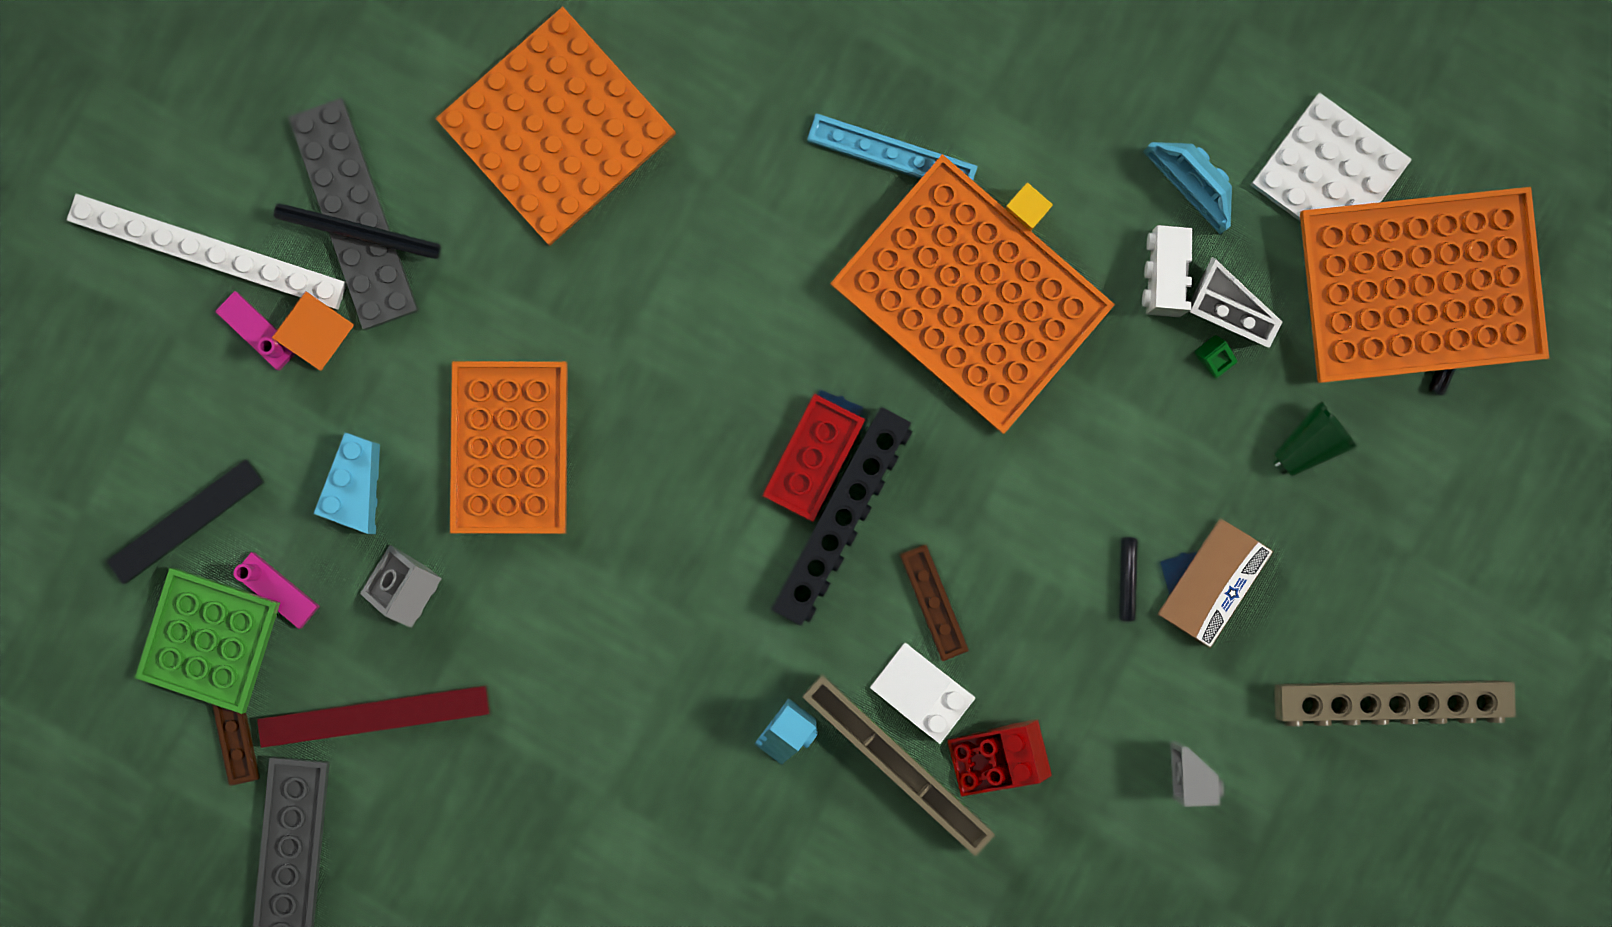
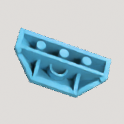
[1143,142,1232,234]

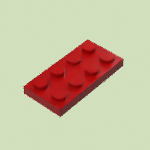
[762,393,865,522]

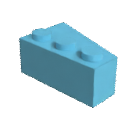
[754,699,817,765]

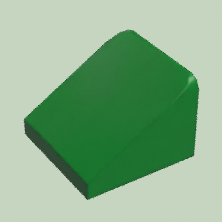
[1194,335,1238,379]

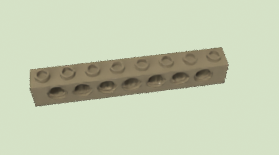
[1275,680,1516,726]

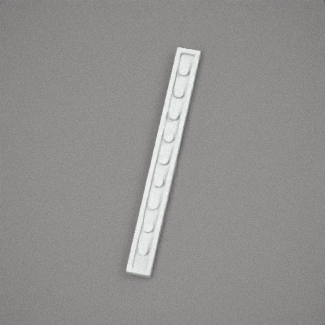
[67,194,347,310]

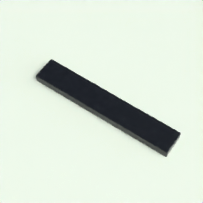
[106,459,265,584]

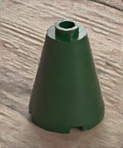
[1273,401,1358,477]

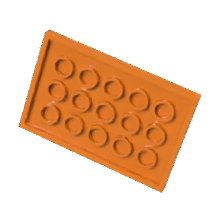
[450,361,568,534]

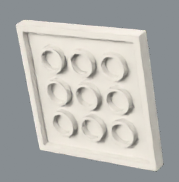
[1250,92,1412,222]

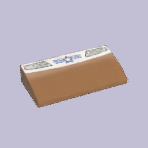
[1158,519,1273,648]

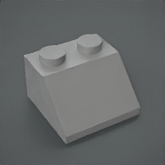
[360,545,442,628]
[1170,741,1224,807]

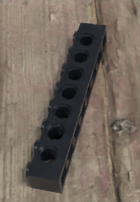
[771,406,913,626]

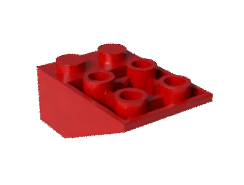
[947,719,1052,796]

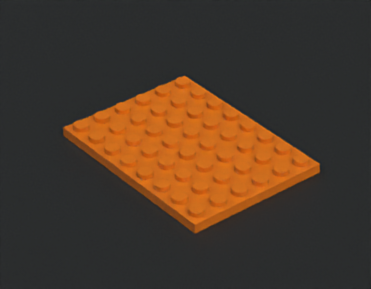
[830,154,1115,435]
[1300,187,1549,383]

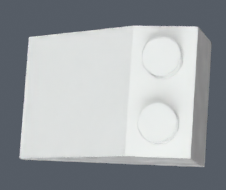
[870,643,975,744]

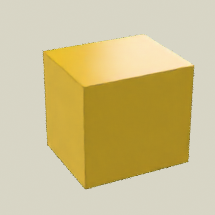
[1005,182,1053,231]

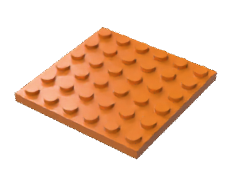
[435,6,676,246]

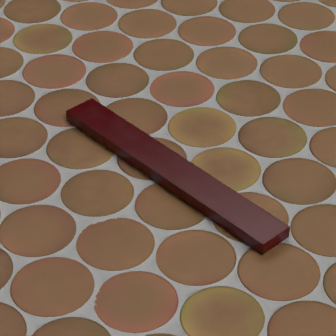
[257,685,491,748]

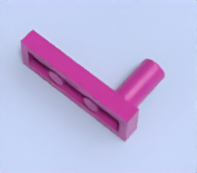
[215,291,295,371]
[233,552,320,629]

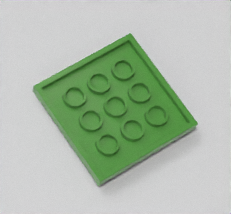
[135,568,280,714]

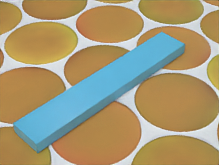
[807,113,978,180]

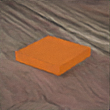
[272,291,354,371]

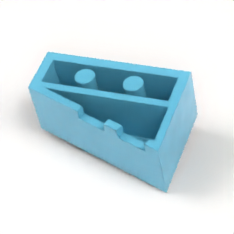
[314,432,380,534]

